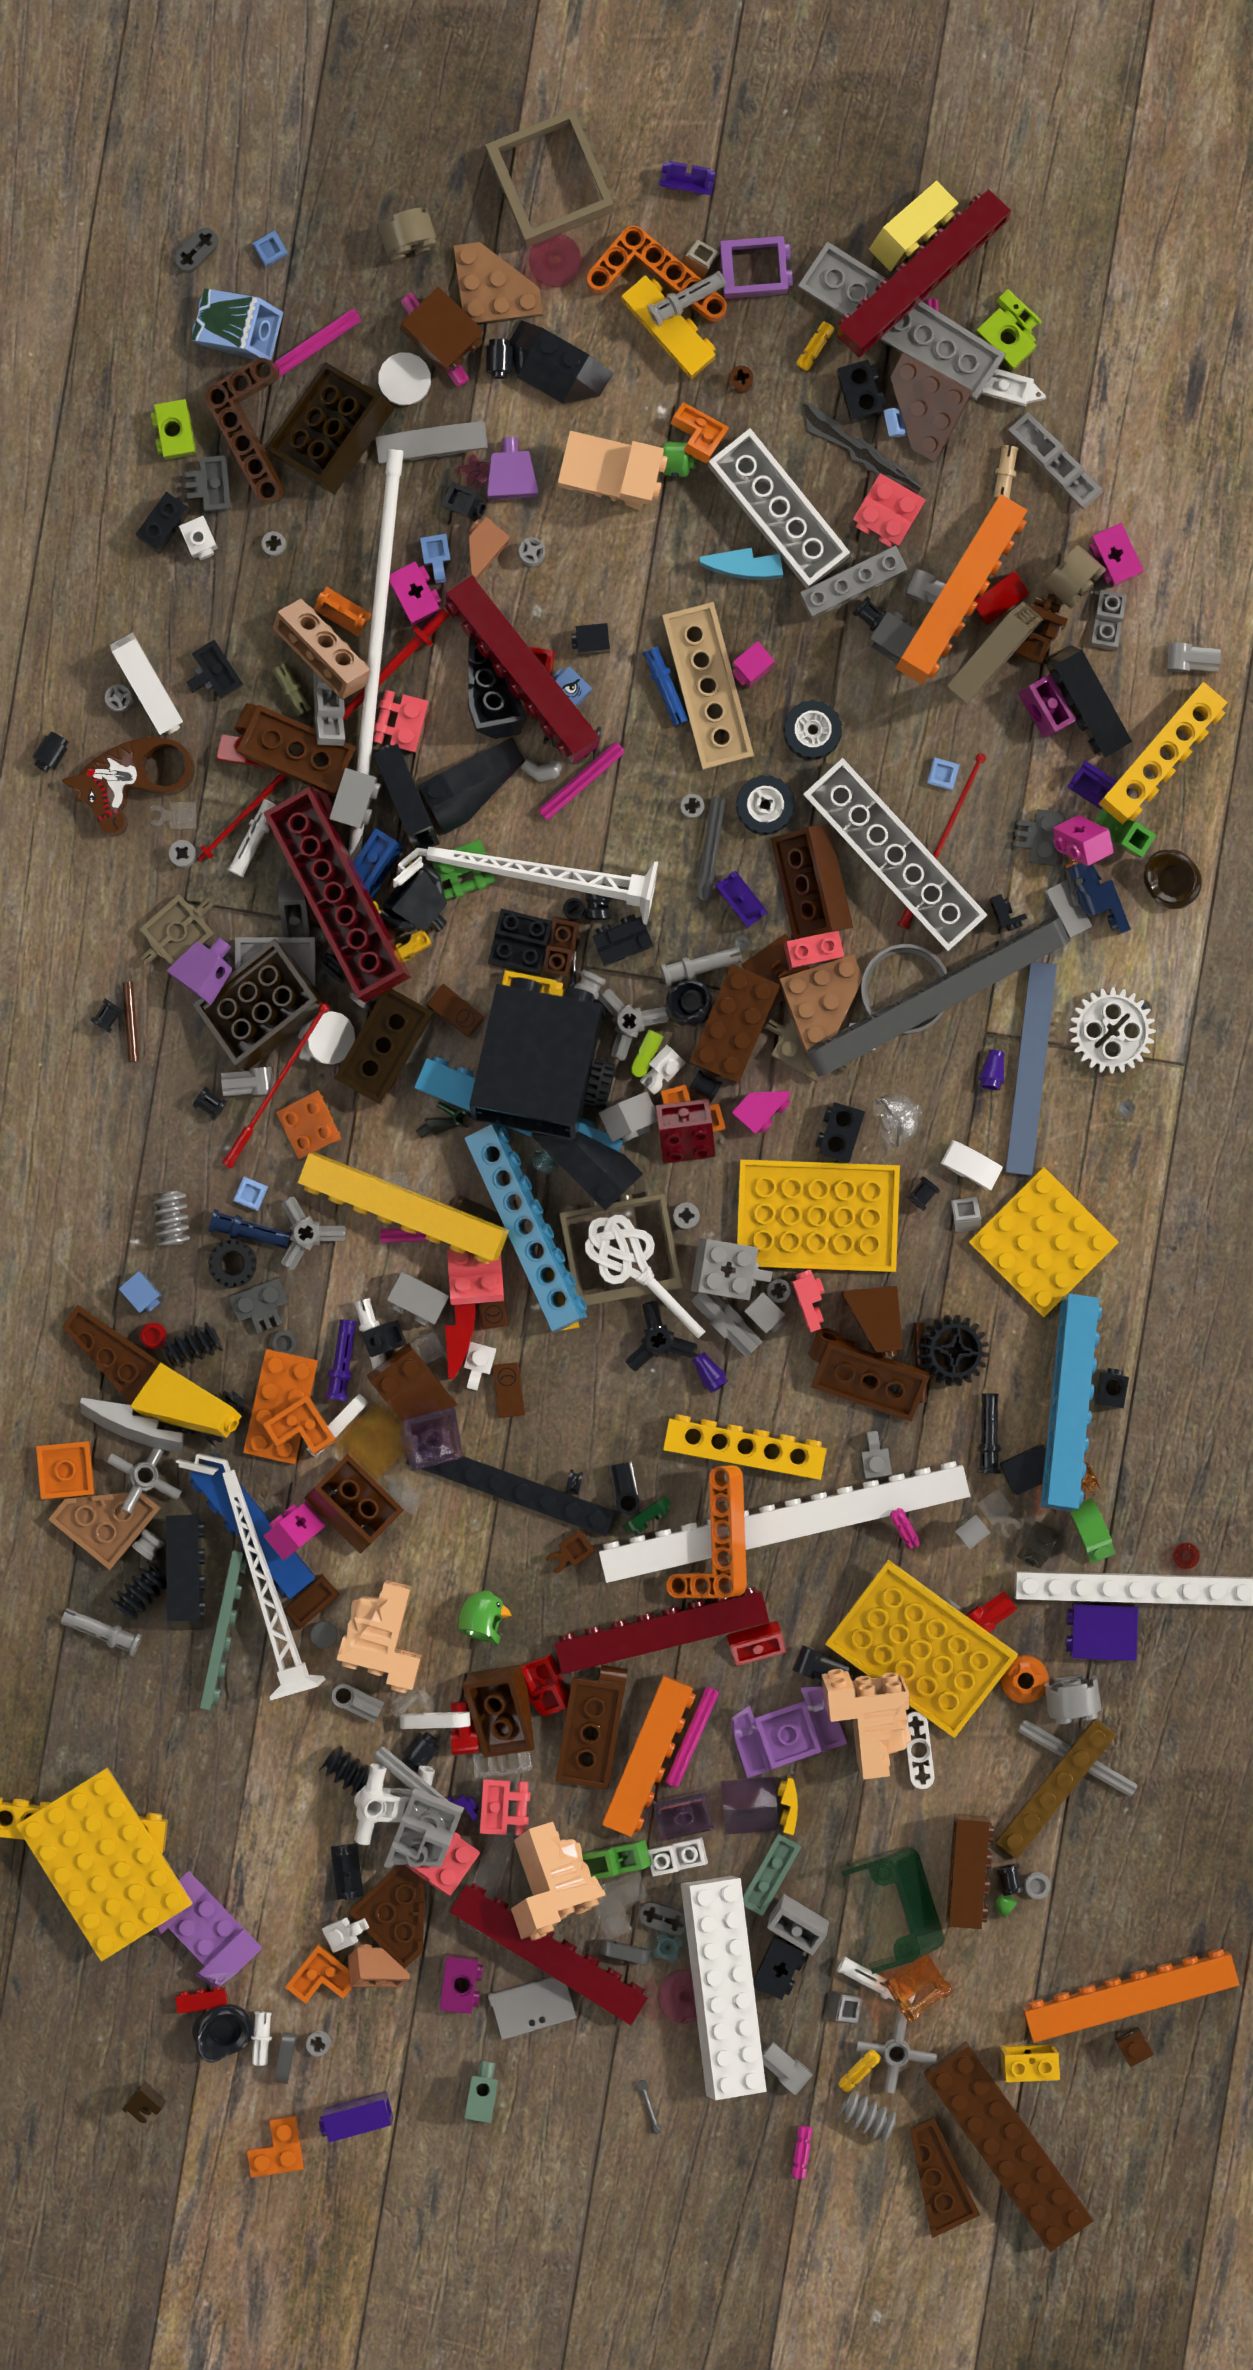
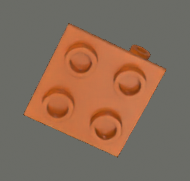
[276,1090,341,1160]

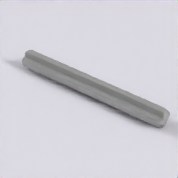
[1018,1719,1137,1796]

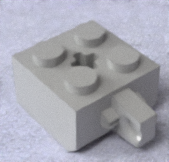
[691,1238,772,1300]

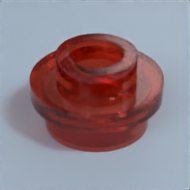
[1173,1543,1200,1569]

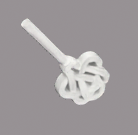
[585,1215,706,1338]

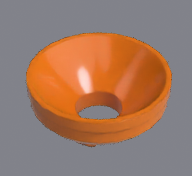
[1000,1655,1049,1704]

